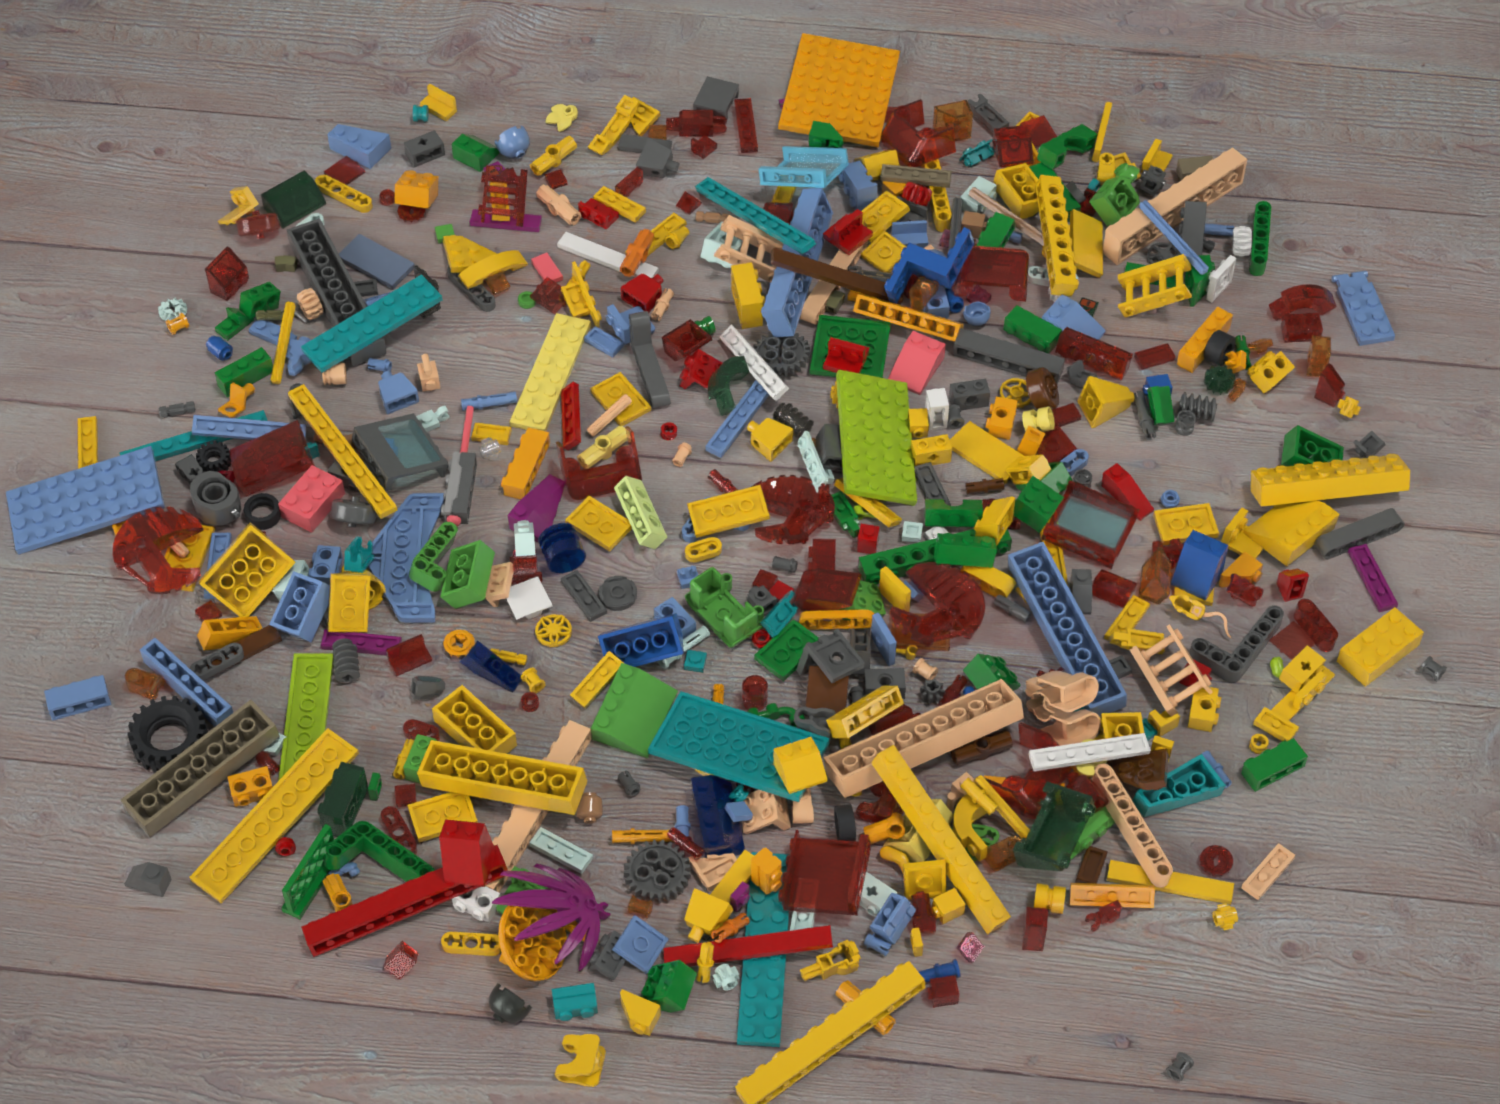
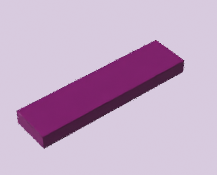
[470,209,542,232]
[1348,544,1398,612]
[321,629,402,657]

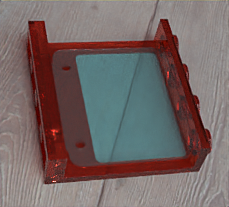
[1041,480,1140,569]

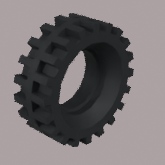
[127,696,208,773]

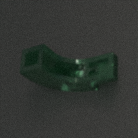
[708,356,749,416]

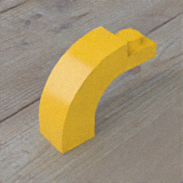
[952,794,988,861]

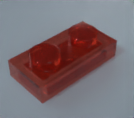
[615,167,643,197]

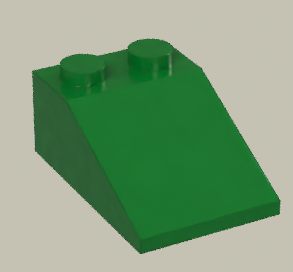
[1281,425,1344,467]

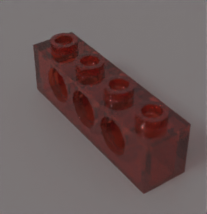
[1055,327,1133,380]

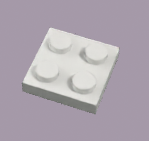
[1206,255,1237,303]

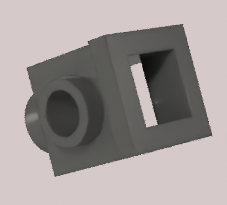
[747,585,777,617]

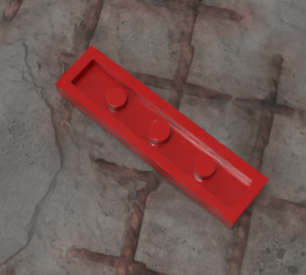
[561,381,581,451]

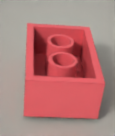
[278,465,345,533]

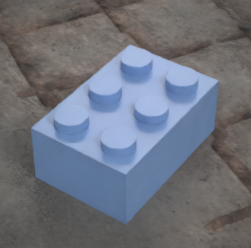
[269,571,330,642]

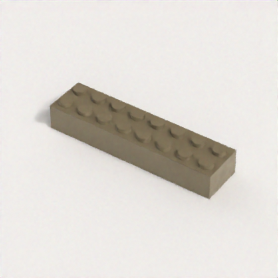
[121,700,280,837]

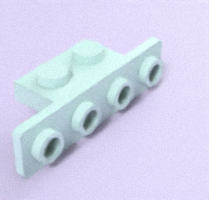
[798,431,835,493]

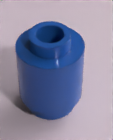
[206,336,233,361]

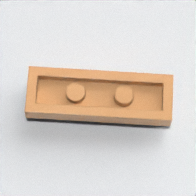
[1241,843,1295,900]

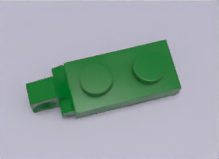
[824,491,860,538]

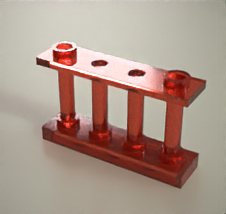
[478,165,528,227]

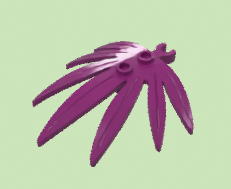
[492,863,611,971]

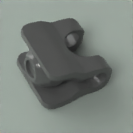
[794,707,836,752]

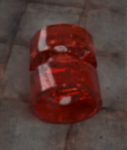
[742,675,768,711]

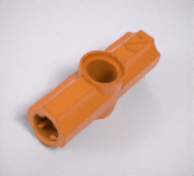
[620,229,654,277]

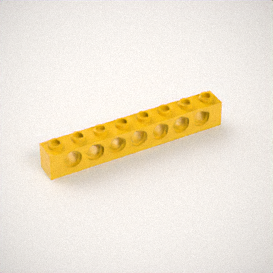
[1035,175,1079,297]

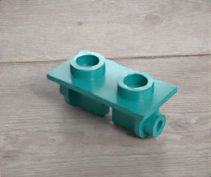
[959,139,996,167]

